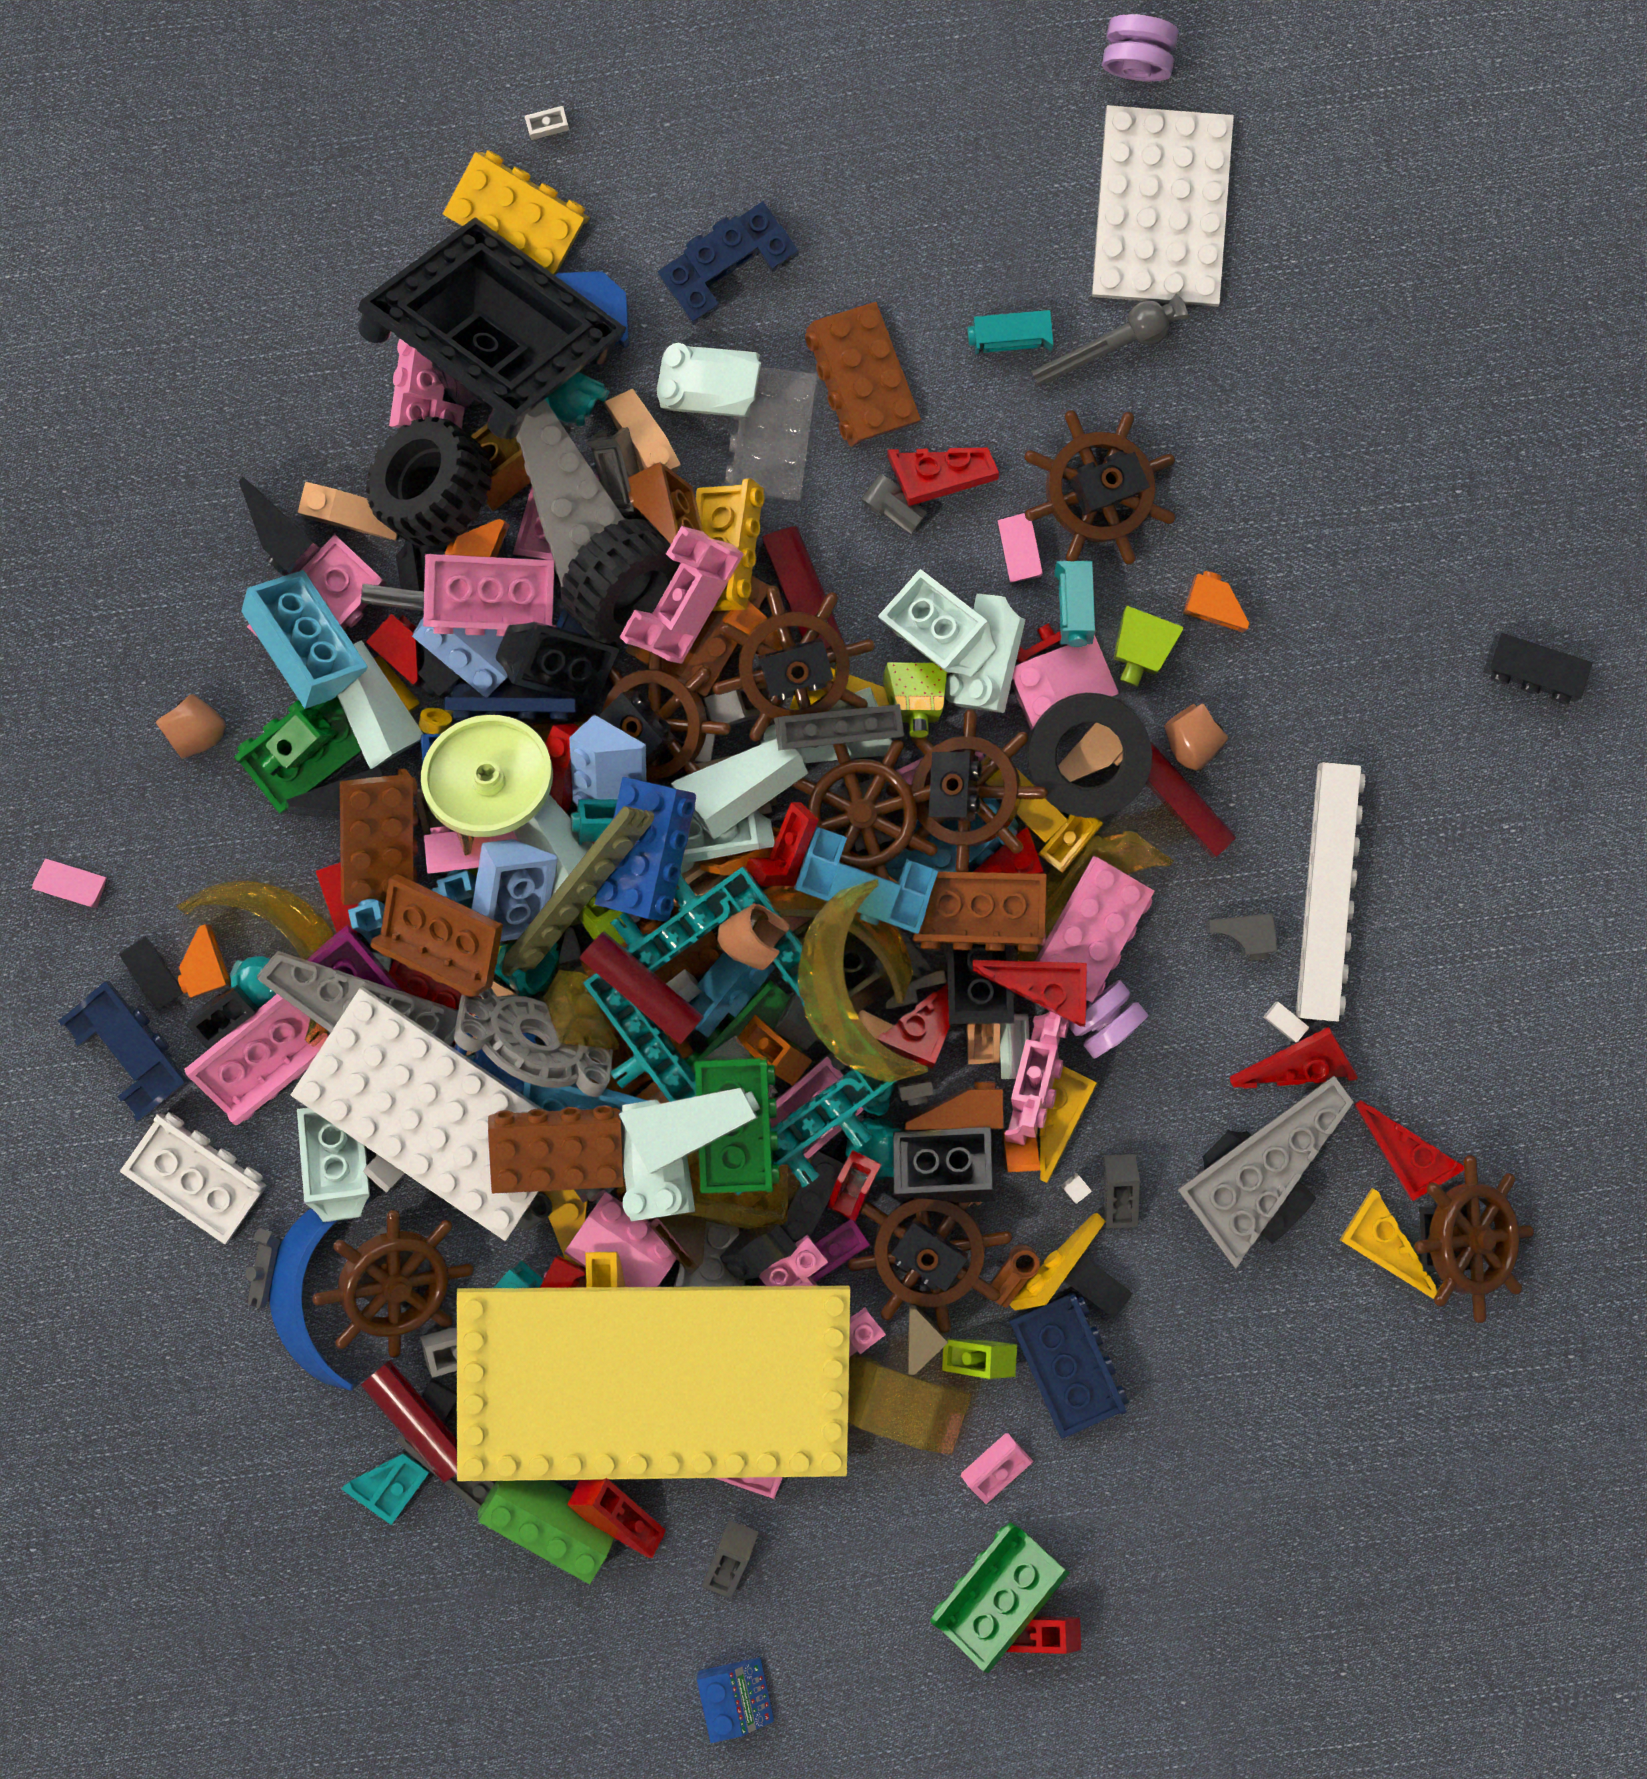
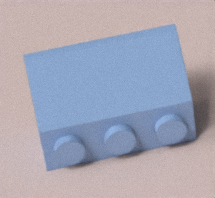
[412,617,508,698]
[569,715,646,806]
[472,839,558,941]

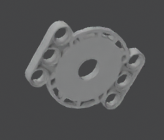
[454,988,614,1097]

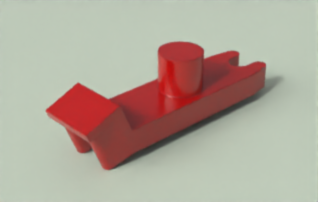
[1016,623,1061,664]

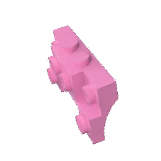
[389,339,465,429]
[620,526,744,664]
[1005,1011,1069,1145]
[759,1234,886,1357]

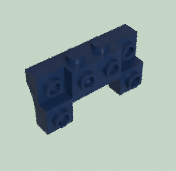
[657,201,799,325]
[58,981,189,1122]

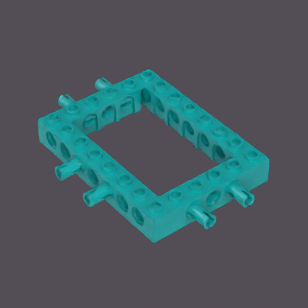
[583,866,898,1195]

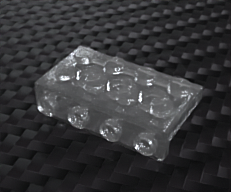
[725,367,817,502]

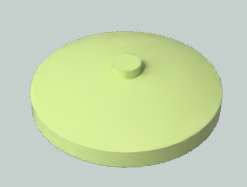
[421,715,553,837]

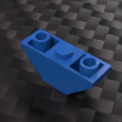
[555,271,630,349]

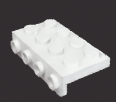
[120,1112,268,1244]

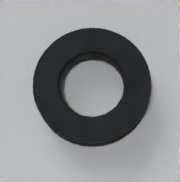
[1028,693,1152,818]

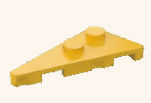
[1040,1066,1098,1183]
[1009,1213,1106,1311]

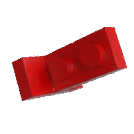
[745,802,819,886]

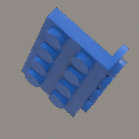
[595,777,696,921]

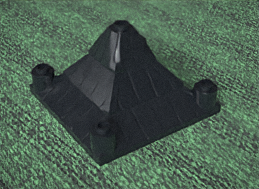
[358,217,626,439]

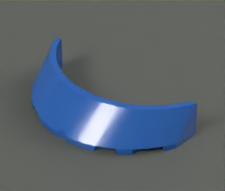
[269,1194,373,1391]

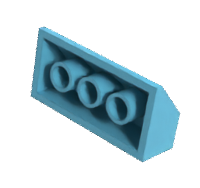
[241,570,368,709]

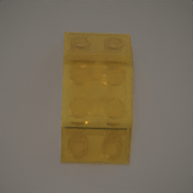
[848,1354,972,1455]

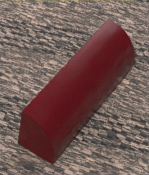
[762,526,845,651]
[1146,742,1236,858]
[579,931,704,1044]
[361,1360,457,1483]

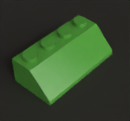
[477,1480,614,1585]

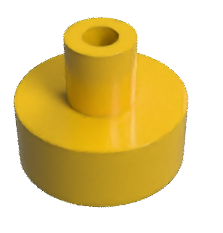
[418,708,452,734]

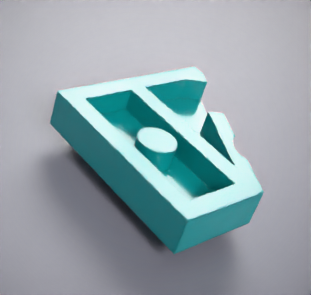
[342,1452,430,1525]

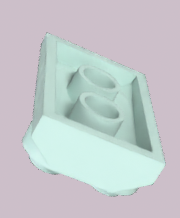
[657,343,761,417]
[878,569,996,677]
[944,594,1025,713]
[681,810,775,873]
[620,1099,695,1222]
[297,1108,370,1222]

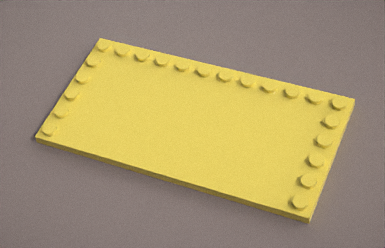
[457,1286,850,1481]

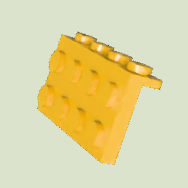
[443,150,590,275]
[696,478,765,611]

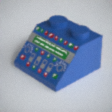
[697,1657,774,1743]

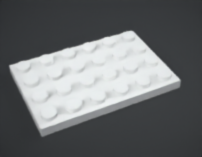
[1092,105,1234,307]

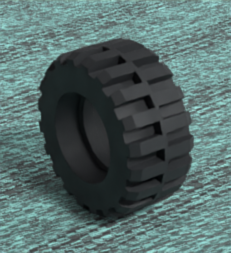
[366,417,492,546]
[561,519,681,645]

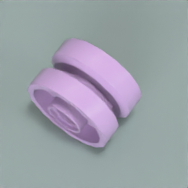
[1102,14,1179,82]
[1069,980,1149,1059]

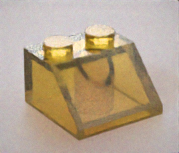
[544,970,620,1050]

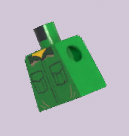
[261,709,337,776]

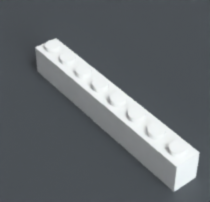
[1296,762,1365,1022]

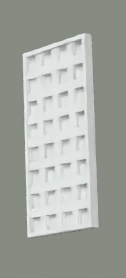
[291,987,542,1241]

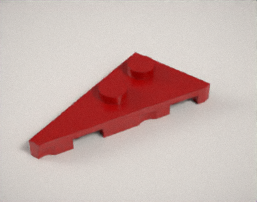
[1354,1100,1464,1201]

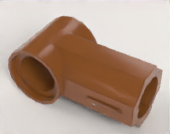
[989,1244,1040,1308]

